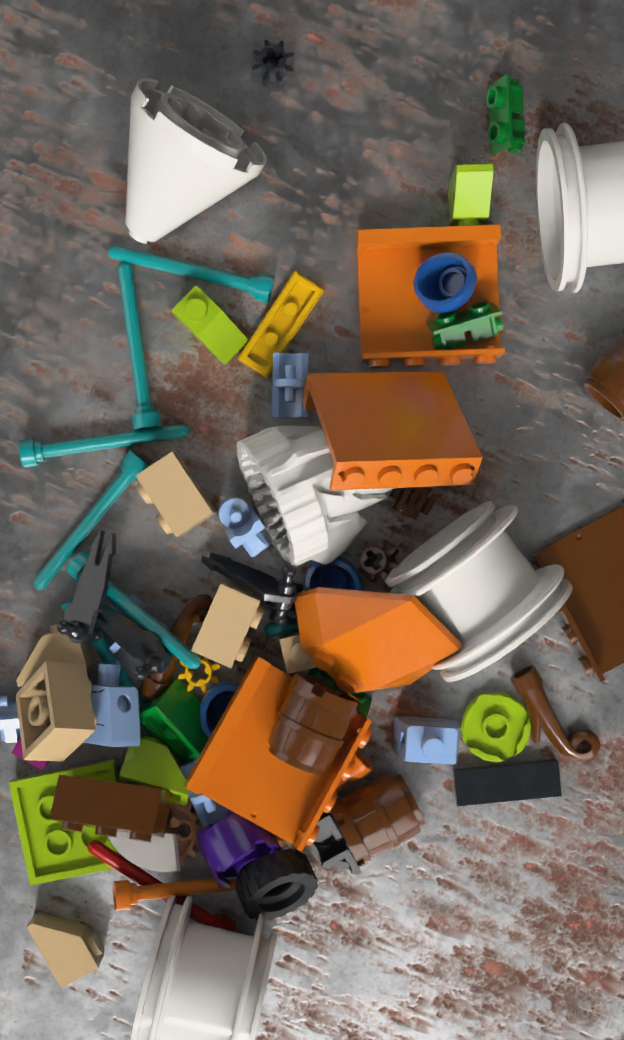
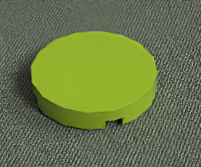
[460,691,531,762]

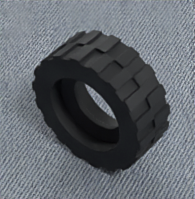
[235,849,318,920]

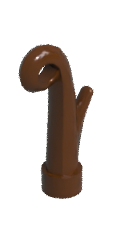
[139,594,213,699]
[510,665,600,762]

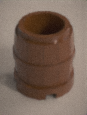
[583,331,624,422]
[268,673,362,775]
[331,773,426,868]

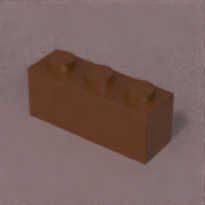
[50,775,172,843]

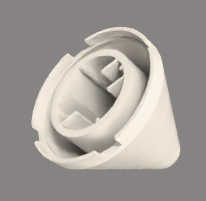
[125,78,267,244]

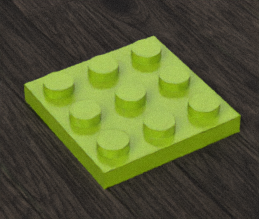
[9,758,125,886]

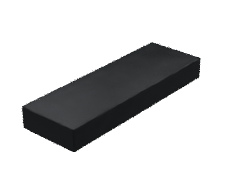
[453,759,562,807]

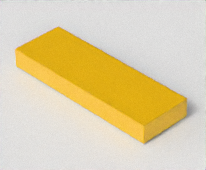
[237,271,324,379]

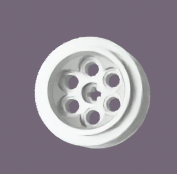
[536,123,624,293]
[385,501,573,682]
[130,895,277,1040]

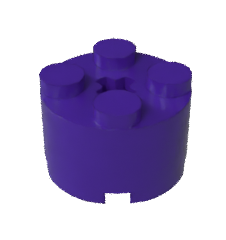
[197,810,281,888]

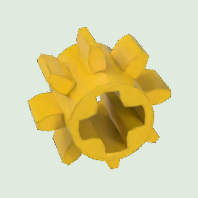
[178,652,221,693]

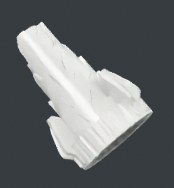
[236,426,395,566]

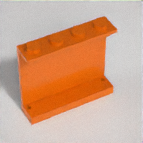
[356,225,505,368]
[302,372,483,490]
[184,656,372,852]

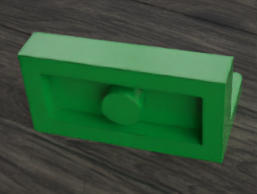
[139,679,208,764]

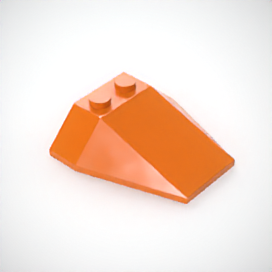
[295,587,463,694]

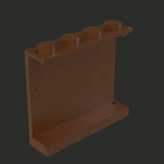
[528,505,624,682]

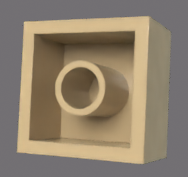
[135,451,217,537]
[191,580,266,668]
[16,661,97,761]

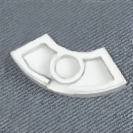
[108,831,181,873]

